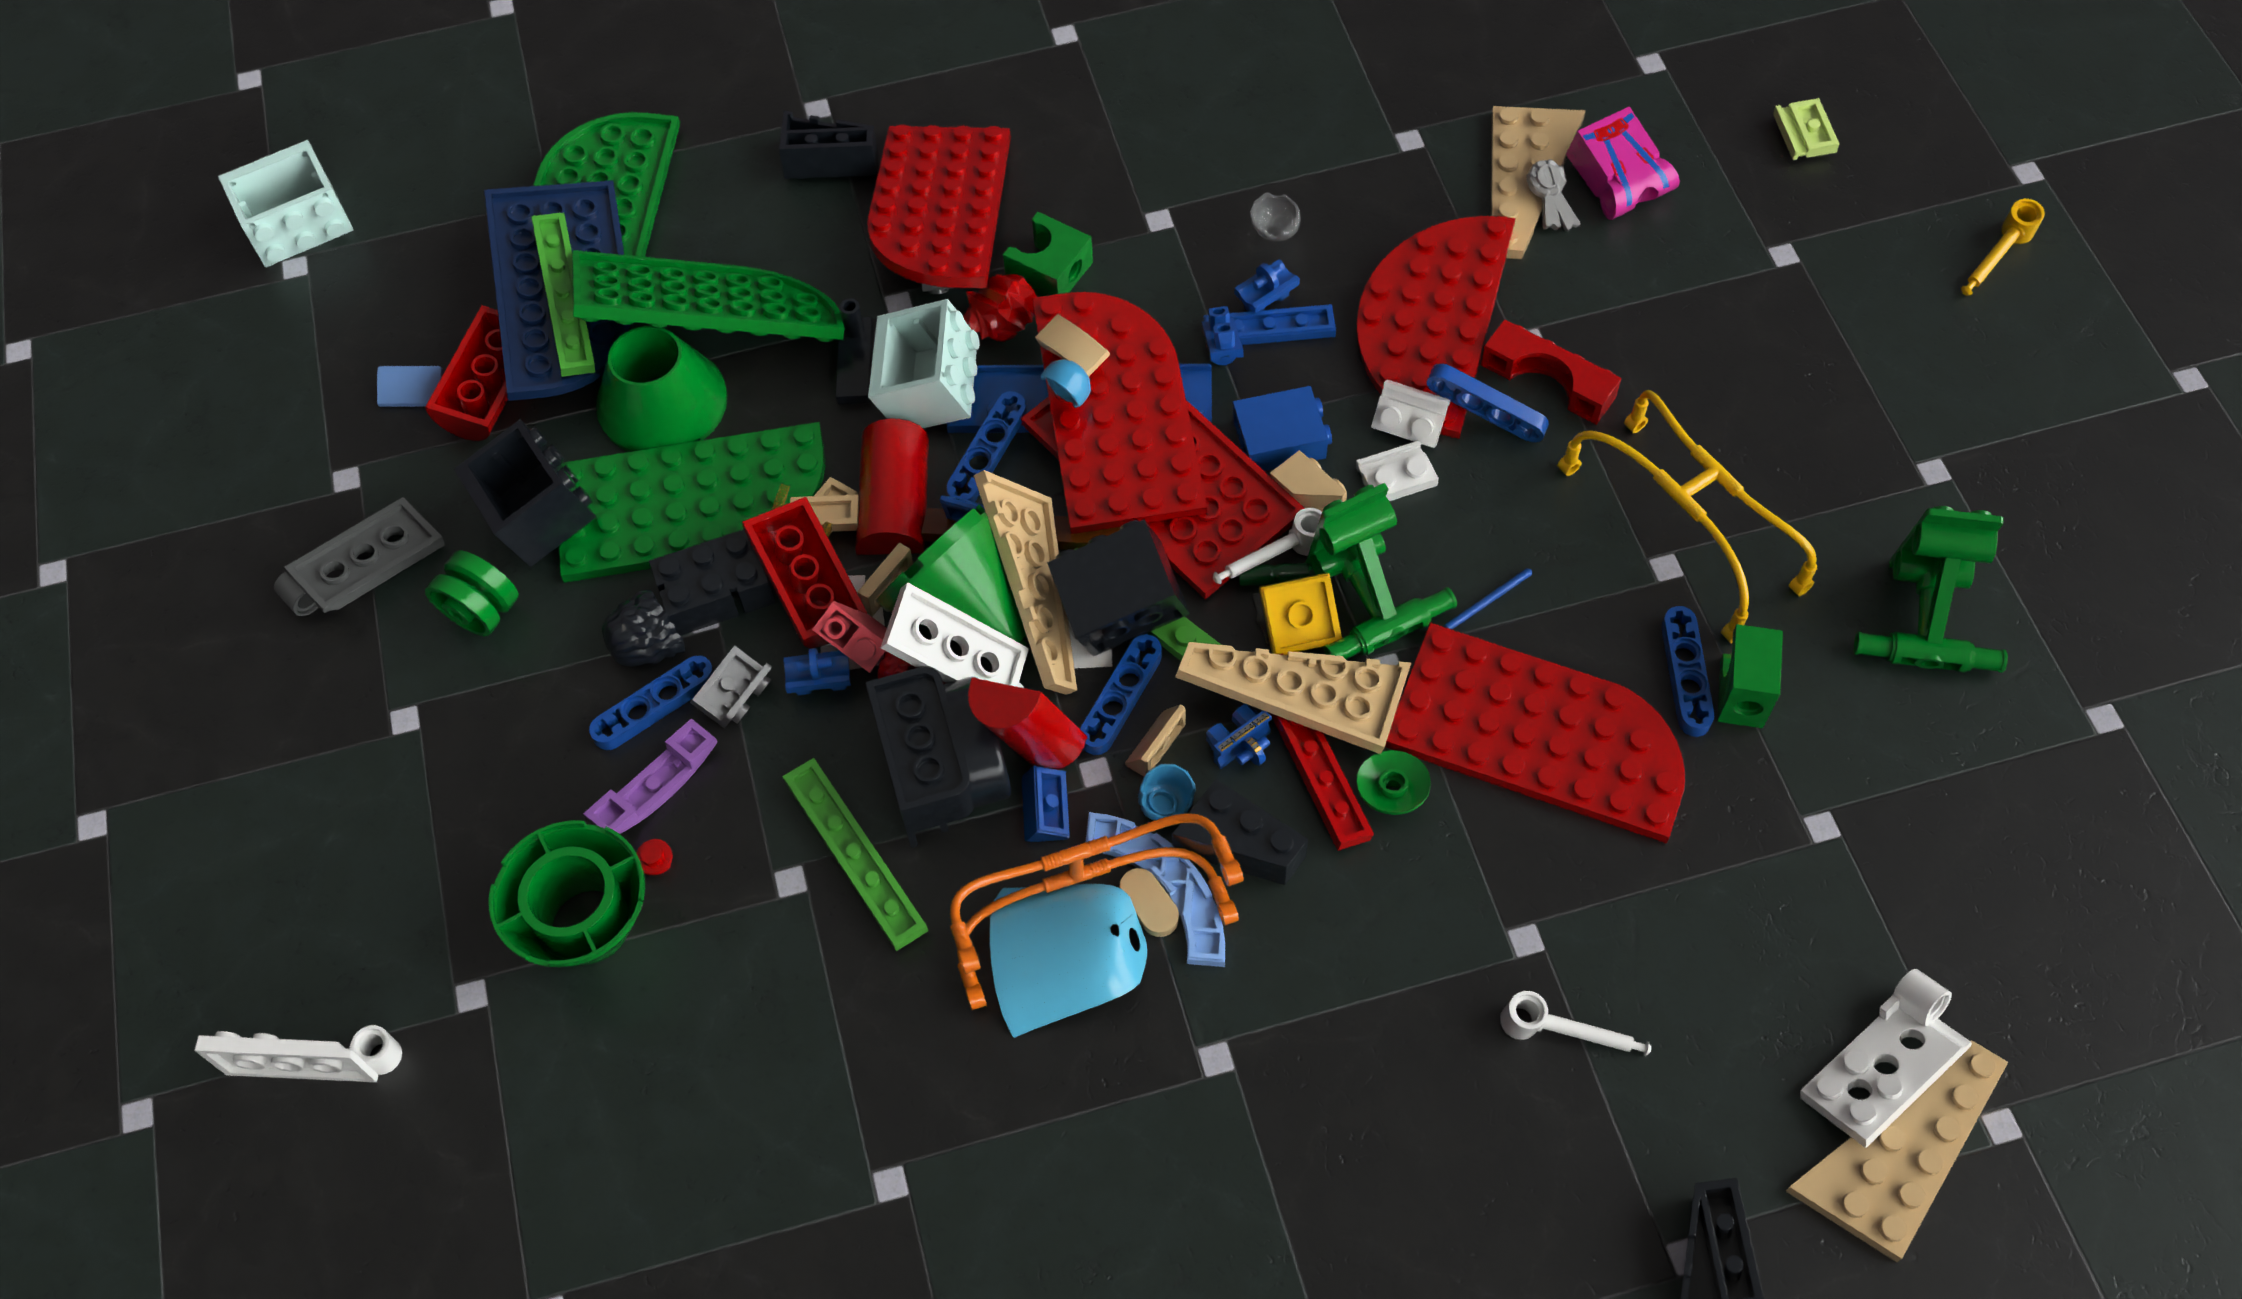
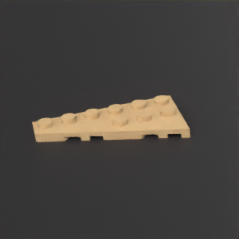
[1491,106,1586,259]
[974,470,1077,695]
[1176,642,1411,754]
[1786,1040,2008,1262]

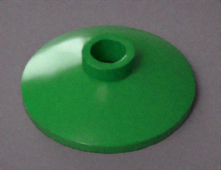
[1356,750,1431,815]

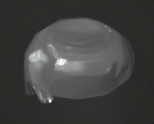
[1250,193,1301,242]

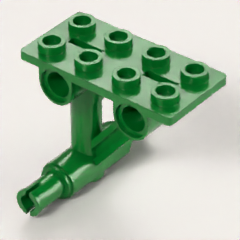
[1305,483,1457,659]
[1853,506,2008,673]

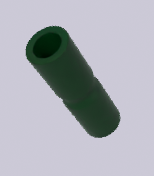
[1239,563,1310,586]

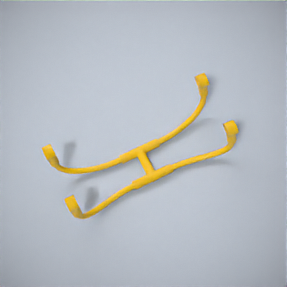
[1557,390,1817,643]

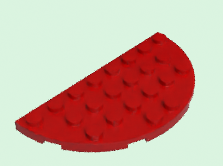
[1357,216,1516,439]

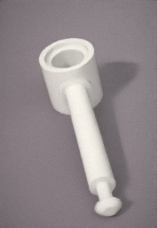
[1213,508,1322,584]
[1500,991,1651,1056]

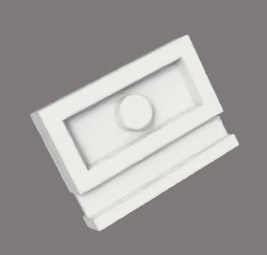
[1371,379,1451,448]
[1356,441,1439,501]

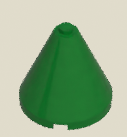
[876,504,1027,646]

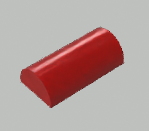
[425,305,508,441]
[855,419,929,555]
[742,497,867,648]
[968,677,1087,770]

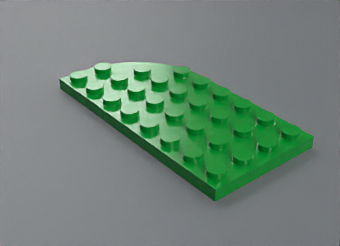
[534,112,680,257]
[572,250,845,342]
[559,422,825,583]

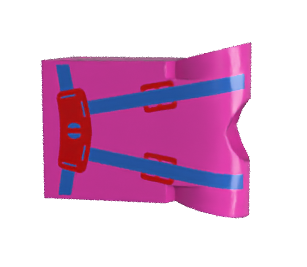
[1566,106,1680,220]

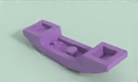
[583,719,717,834]

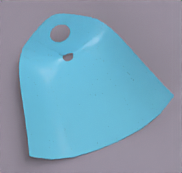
[990,884,1147,1038]

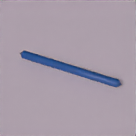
[1443,568,1533,630]

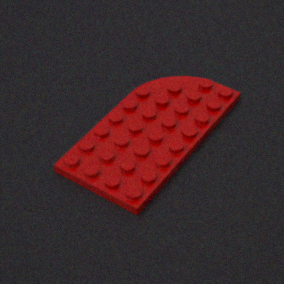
[1385,623,1685,844]

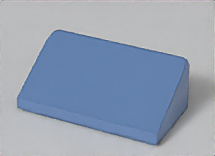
[377,366,444,407]

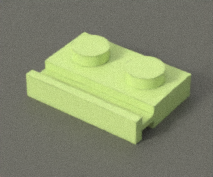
[1773,98,1839,160]

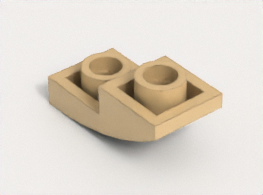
[1035,314,1110,376]

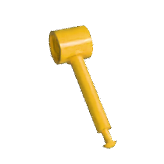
[1961,199,2045,296]

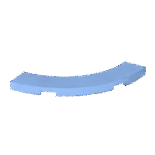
[1086,812,1225,967]

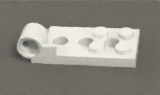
[880,583,1029,688]
[1800,969,1971,1148]
[195,1025,402,1082]

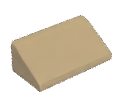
[1125,704,1186,776]

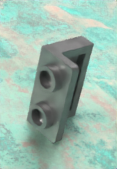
[690,645,772,728]

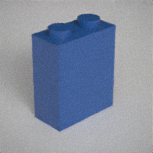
[1232,386,1332,471]

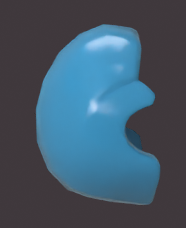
[1040,359,1091,408]
[1138,764,1196,821]

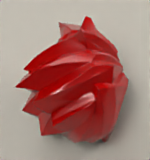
[963,274,1037,342]

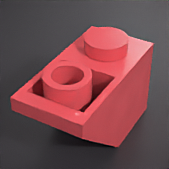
[812,601,887,673]

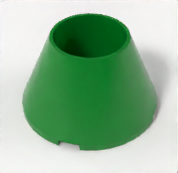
[596,326,727,452]
[489,820,645,967]

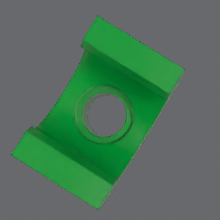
[1003,212,1093,297]
[1717,624,1783,728]

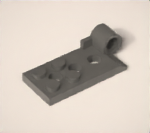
[274,497,445,616]

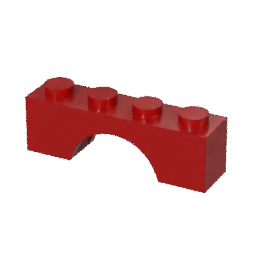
[1481,319,1622,425]

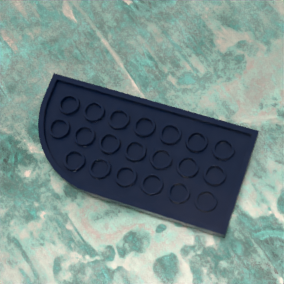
[484,180,633,401]

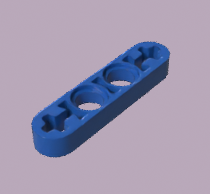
[1426,364,1549,442]
[947,391,1027,502]
[1661,606,1714,737]
[1080,634,1162,755]
[589,656,714,750]

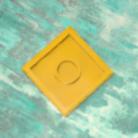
[1259,573,1342,655]

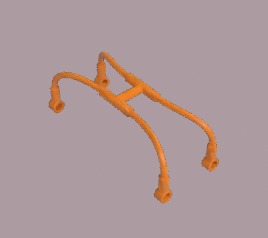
[950,813,1244,1010]

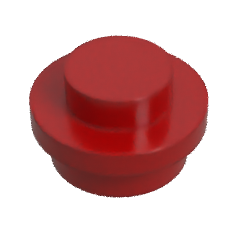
[636,839,673,875]

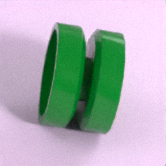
[425,550,519,637]

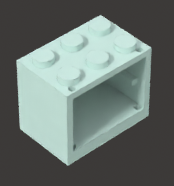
[218,140,354,267]
[868,299,980,428]

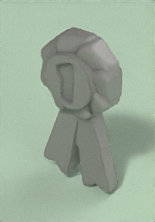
[1526,159,1580,232]

